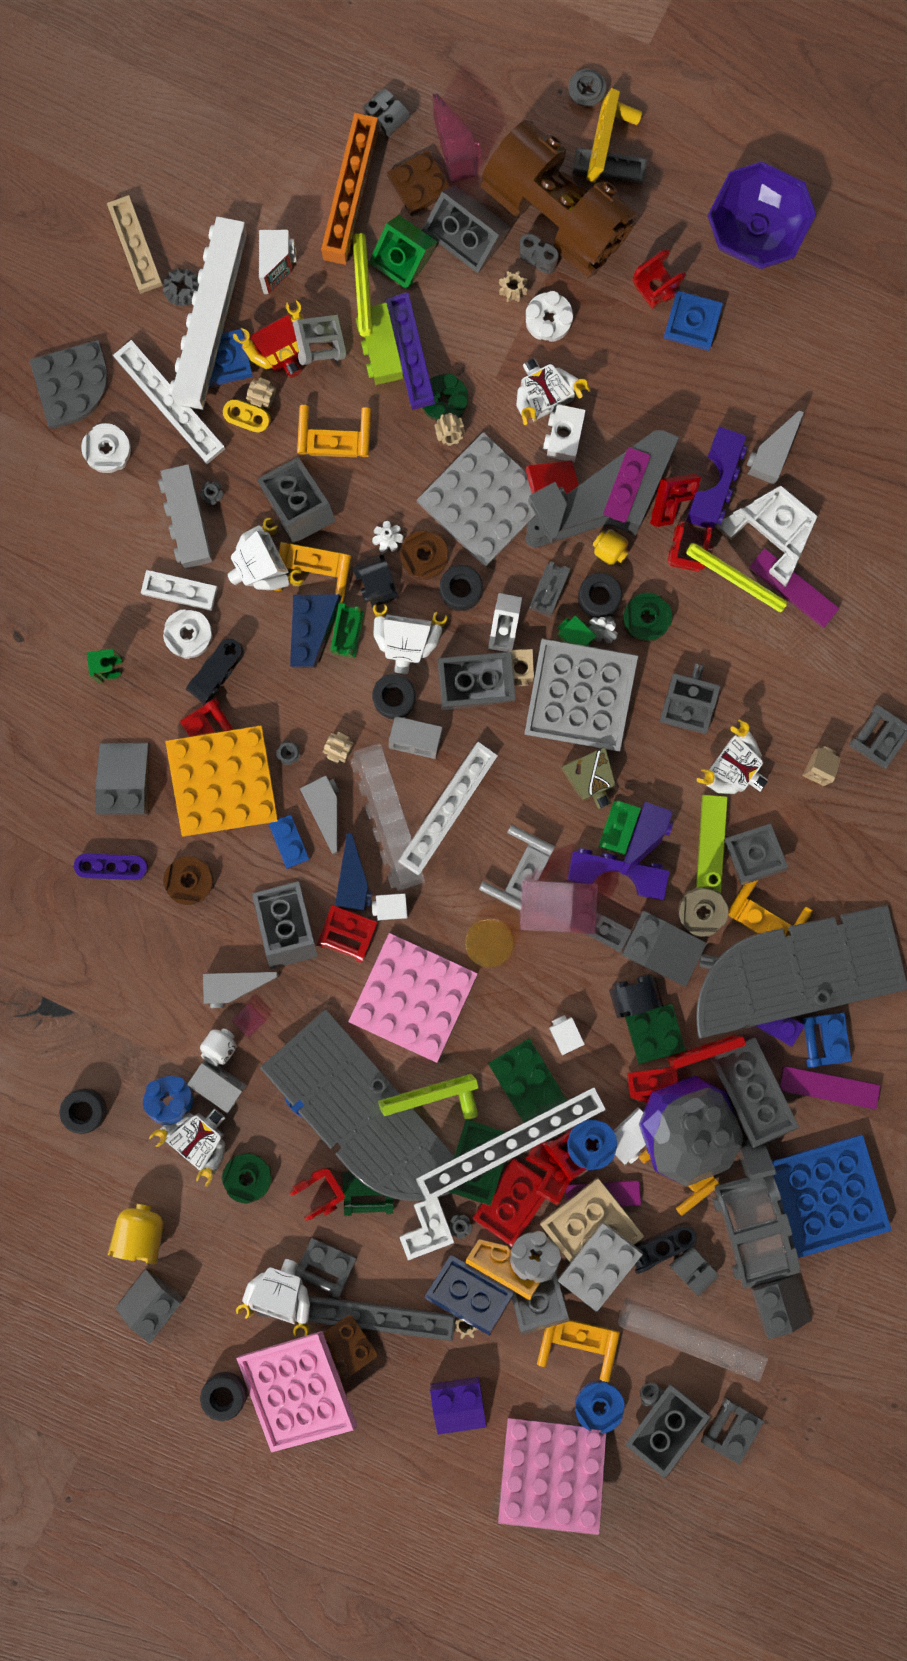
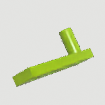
[696,795,727,894]
[378,1074,479,1119]

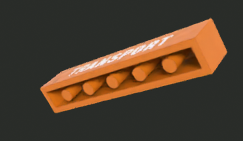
[321,113,379,265]

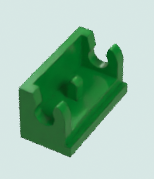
[330,603,364,658]
[87,649,123,683]
[598,801,641,855]

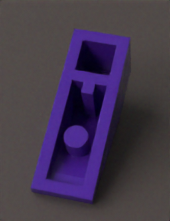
[621,802,674,875]

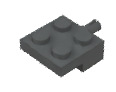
[659,664,720,735]

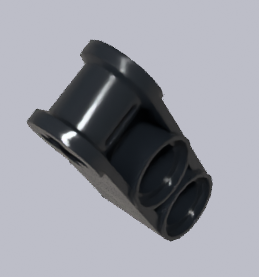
[186,639,244,705]
[634,1223,696,1274]

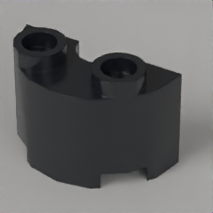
[352,553,399,607]
[609,974,663,1018]

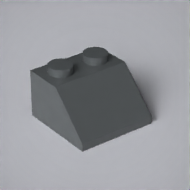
[115,1268,185,1344]
[750,1273,812,1339]

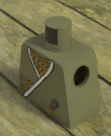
[561,747,615,809]

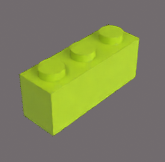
[355,303,403,385]

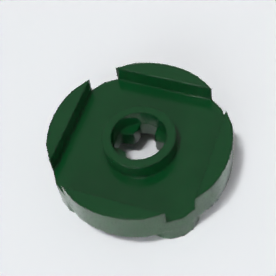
[422,374,468,421]
[623,592,672,642]
[222,1153,272,1204]

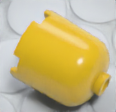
[108,1204,163,1264]

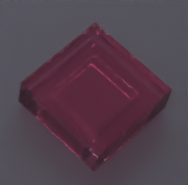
[232,1003,267,1038]

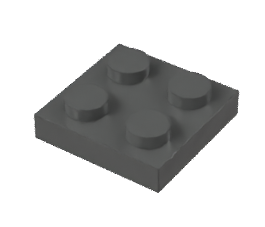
[724,823,788,885]
[512,1272,569,1335]

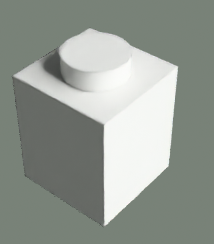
[372,894,408,921]
[549,1015,585,1055]

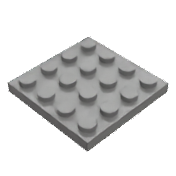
[417,432,536,568]
[524,638,638,751]

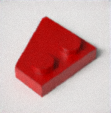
[627,1067,678,1103]

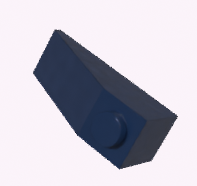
[335,833,372,911]

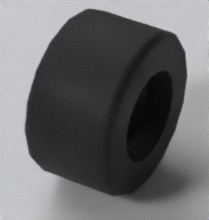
[440,565,483,611]
[578,573,622,618]
[372,674,416,719]
[59,1088,107,1134]
[200,1372,247,1422]

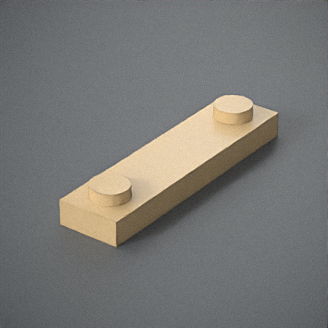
[107,195,163,294]

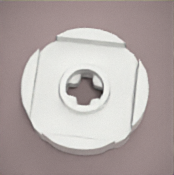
[526,291,573,342]
[81,423,131,473]
[163,610,213,659]

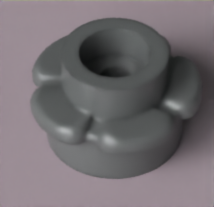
[200,481,223,505]
[276,741,300,765]
[448,1214,473,1239]
[640,1383,664,1407]

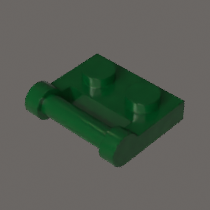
[343,1171,394,1216]

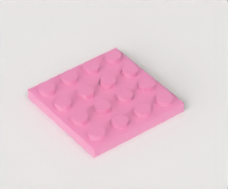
[348,933,478,1063]
[236,1331,358,1452]
[498,1418,606,1535]

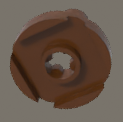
[400,530,448,580]
[163,856,213,905]

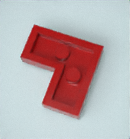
[650,473,701,527]
[526,1141,570,1205]

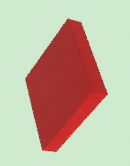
[525,460,579,494]

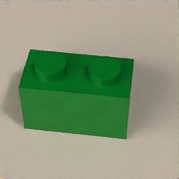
[368,215,438,289]

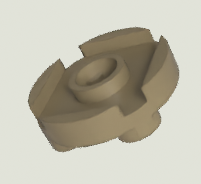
[678,887,728,936]

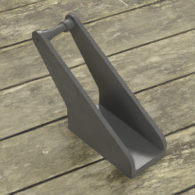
[525,430,679,548]

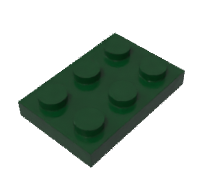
[488,1038,567,1123]
[447,1119,506,1206]

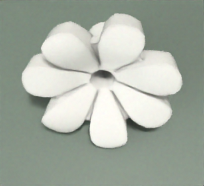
[372,521,404,553]
[589,616,618,643]

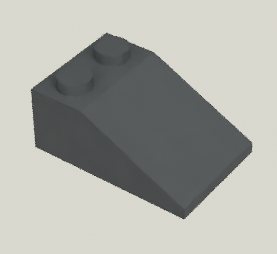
[257,457,336,544]
[437,652,516,710]
[95,743,149,816]
[252,881,318,969]
[620,911,707,987]

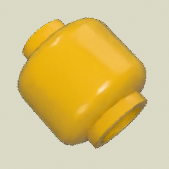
[592,529,630,565]

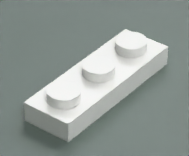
[141,570,218,611]

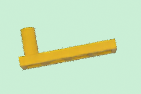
[586,88,642,183]

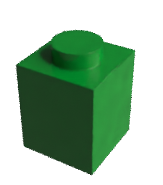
[557,616,596,646]

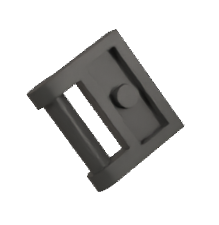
[849,705,907,769]
[294,1236,357,1299]
[701,1398,764,1465]

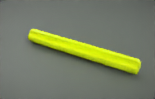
[353,233,373,337]
[686,543,787,612]

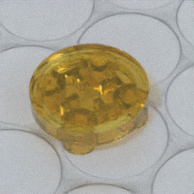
[465,919,514,967]

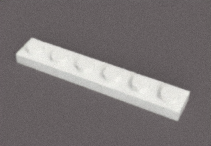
[113,340,225,464]
[398,742,498,875]

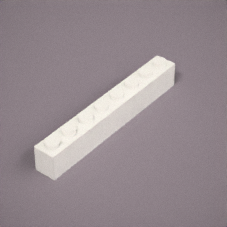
[169,217,247,409]
[416,1088,606,1201]

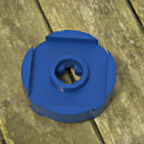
[143,1076,193,1125]
[567,1120,617,1170]
[575,1380,624,1433]

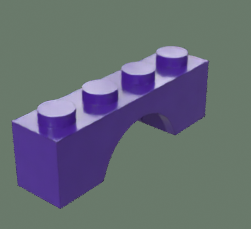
[686,427,747,531]
[566,848,669,900]

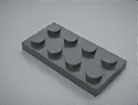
[710,1038,799,1148]

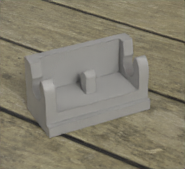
[389,717,442,759]
[187,1061,247,1113]

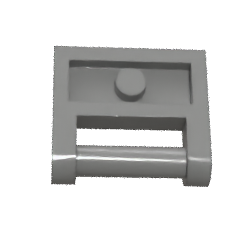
[293,315,346,365]

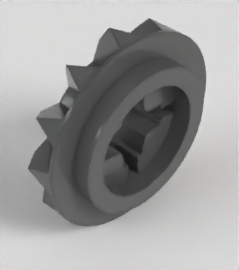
[568,69,606,108]
[163,267,199,306]

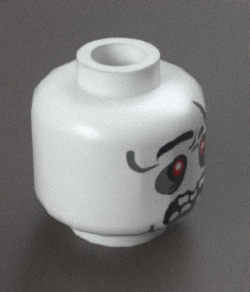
[200,1028,237,1066]

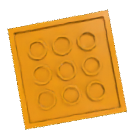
[165,725,278,837]

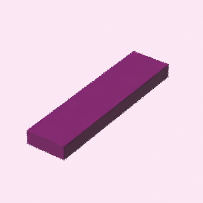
[748,548,840,628]
[779,1066,881,1109]

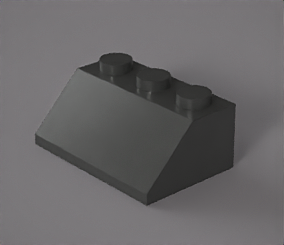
[422,184,511,273]
[625,1384,713,1478]

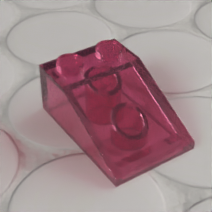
[432,93,481,182]
[519,881,598,934]

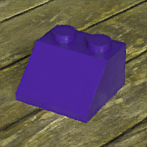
[430,1377,486,1435]

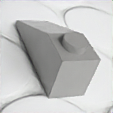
[746,411,804,484]
[300,776,340,855]
[203,972,279,1008]

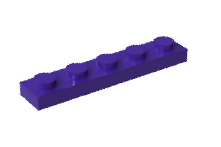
[385,292,436,410]

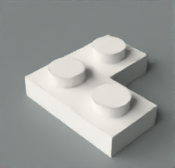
[400,1197,454,1260]

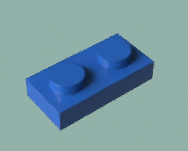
[269,815,310,869]

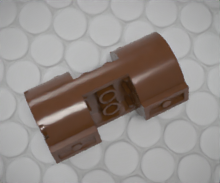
[480,120,639,278]

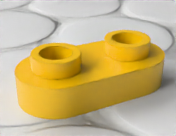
[223,399,271,432]

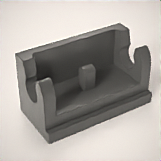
[529,562,571,617]

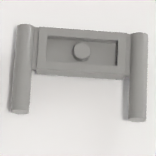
[479,824,555,911]

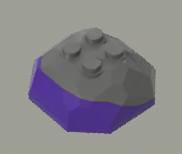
[639,1076,743,1186]

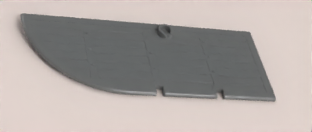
[697,905,907,1039]
[260,1009,454,1201]

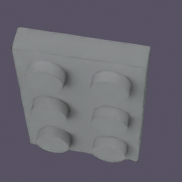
[558,1221,643,1312]

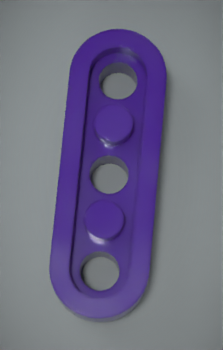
[74,854,148,880]

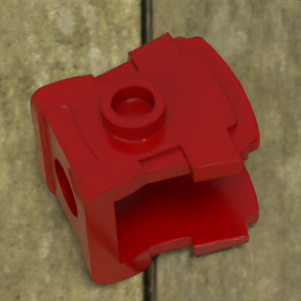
[632,250,686,309]
[668,521,713,572]
[289,1168,345,1221]

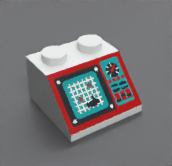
[259,230,297,294]

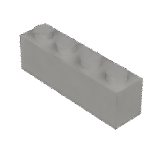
[158,464,213,568]

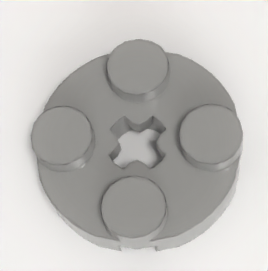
[510,1231,561,1283]

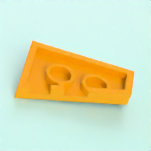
[466,1239,541,1300]

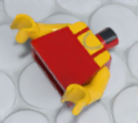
[233,299,304,378]

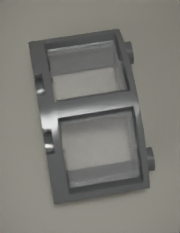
[712,1175,801,1289]

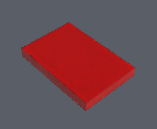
[667,1034,746,1069]
[472,1157,546,1247]

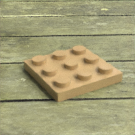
[540,1177,644,1262]

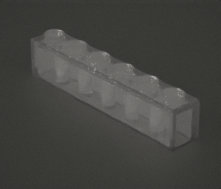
[350,743,426,892]
[617,1298,768,1382]

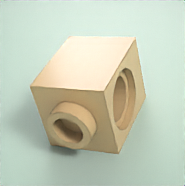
[508,649,534,686]

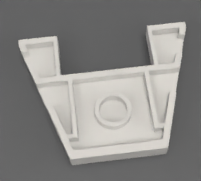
[715,486,817,586]

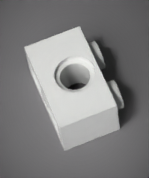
[543,404,585,463]

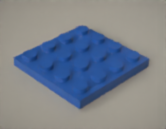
[771,1134,892,1258]

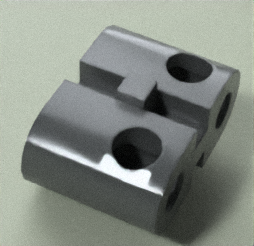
[362,88,411,136]
[519,234,558,274]
[669,1247,720,1297]

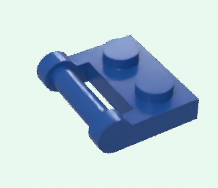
[800,1013,851,1067]

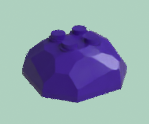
[707,162,816,269]

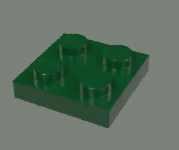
[625,1003,686,1064]

